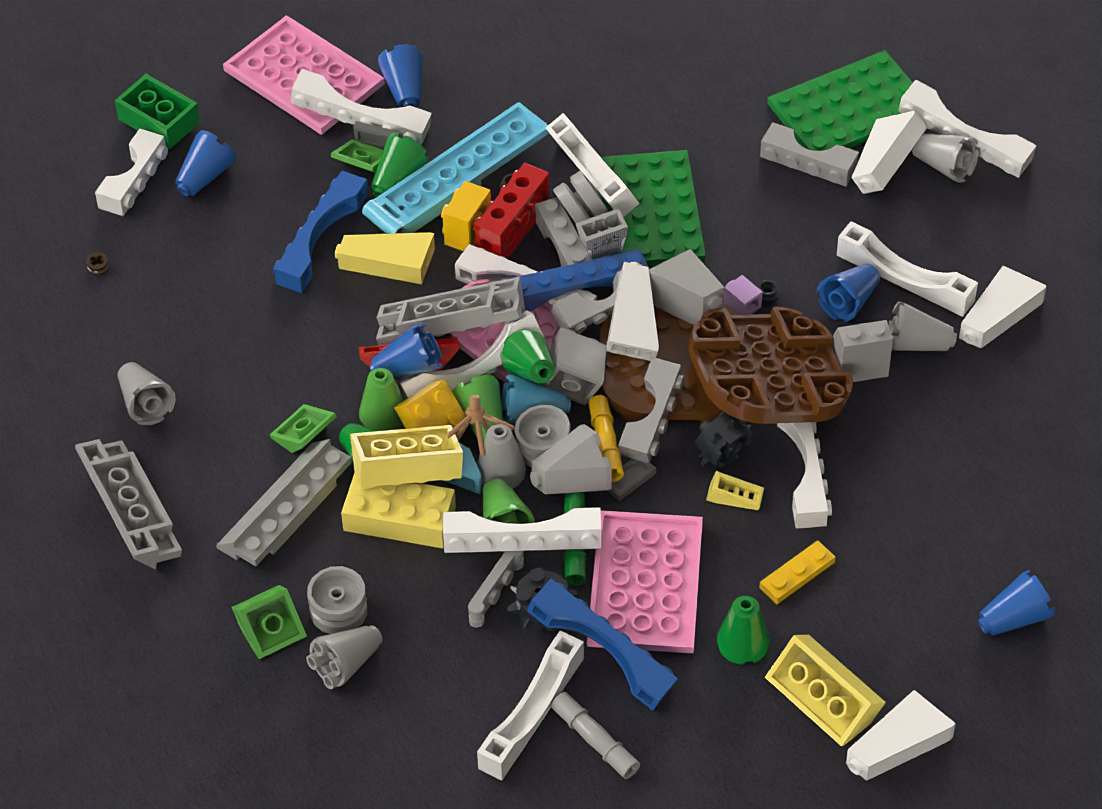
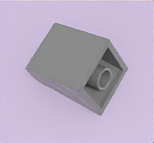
[649,249,724,325]
[831,320,893,382]
[541,327,607,405]

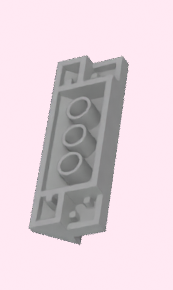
[376,277,525,345]
[75,439,182,569]
[216,439,352,566]

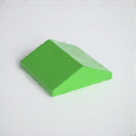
[331,139,383,173]
[270,404,337,453]

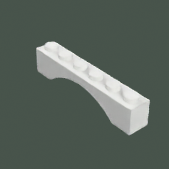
[291,69,432,145]
[898,80,1036,178]
[546,113,640,217]
[837,222,978,317]
[455,244,597,306]
[397,311,545,399]
[777,422,832,529]
[443,508,602,553]
[477,631,584,780]

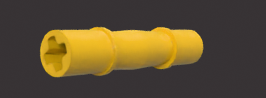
[588,395,624,482]

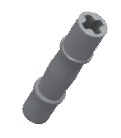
[551,692,640,779]

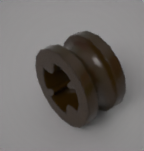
[86,252,109,275]

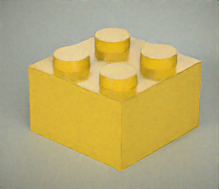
[441,181,491,251]
[394,380,466,429]

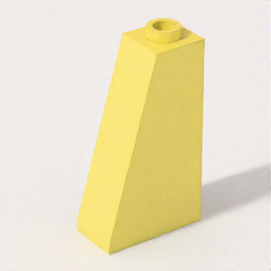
[335,233,435,284]

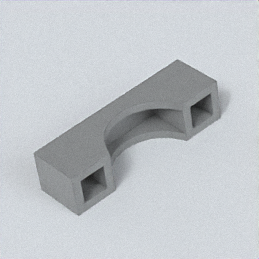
[760,122,859,186]
[535,197,592,267]
[551,262,638,334]
[618,357,685,464]

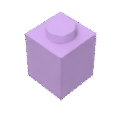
[724,275,762,315]

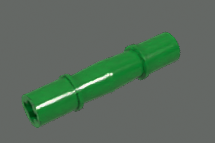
[563,492,587,586]

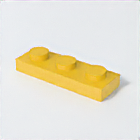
[759,540,835,604]

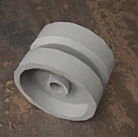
[553,171,609,223]
[514,405,571,467]
[307,566,367,634]

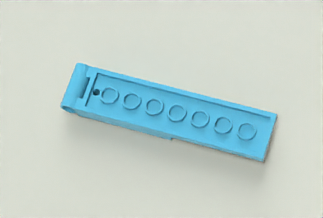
[362,102,549,234]

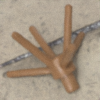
[447,395,514,456]

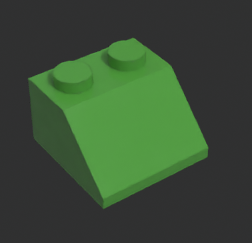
[232,585,307,659]

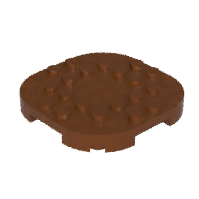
[600,303,739,426]
[688,307,853,424]

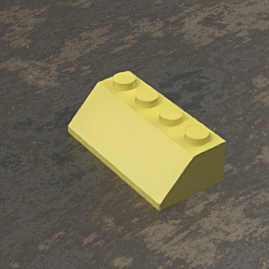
[351,425,463,488]
[765,635,886,746]

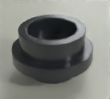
[757,280,780,303]

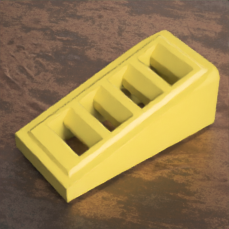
[706,471,764,510]

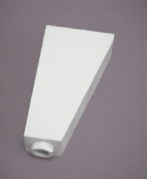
[851,111,926,194]
[606,262,659,361]
[959,266,1046,348]
[846,690,955,781]

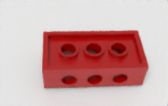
[474,162,550,259]

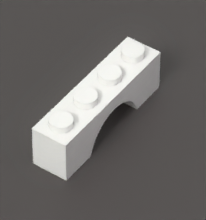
[95,129,168,216]

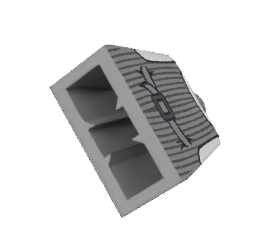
[576,209,628,260]

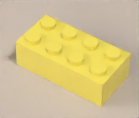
[341,473,456,548]

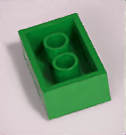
[115,74,200,149]

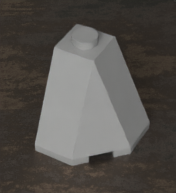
[530,424,612,494]

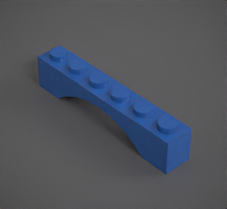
[273,171,368,293]
[505,249,649,311]
[527,579,678,711]

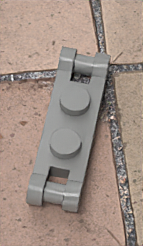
[468,551,524,628]

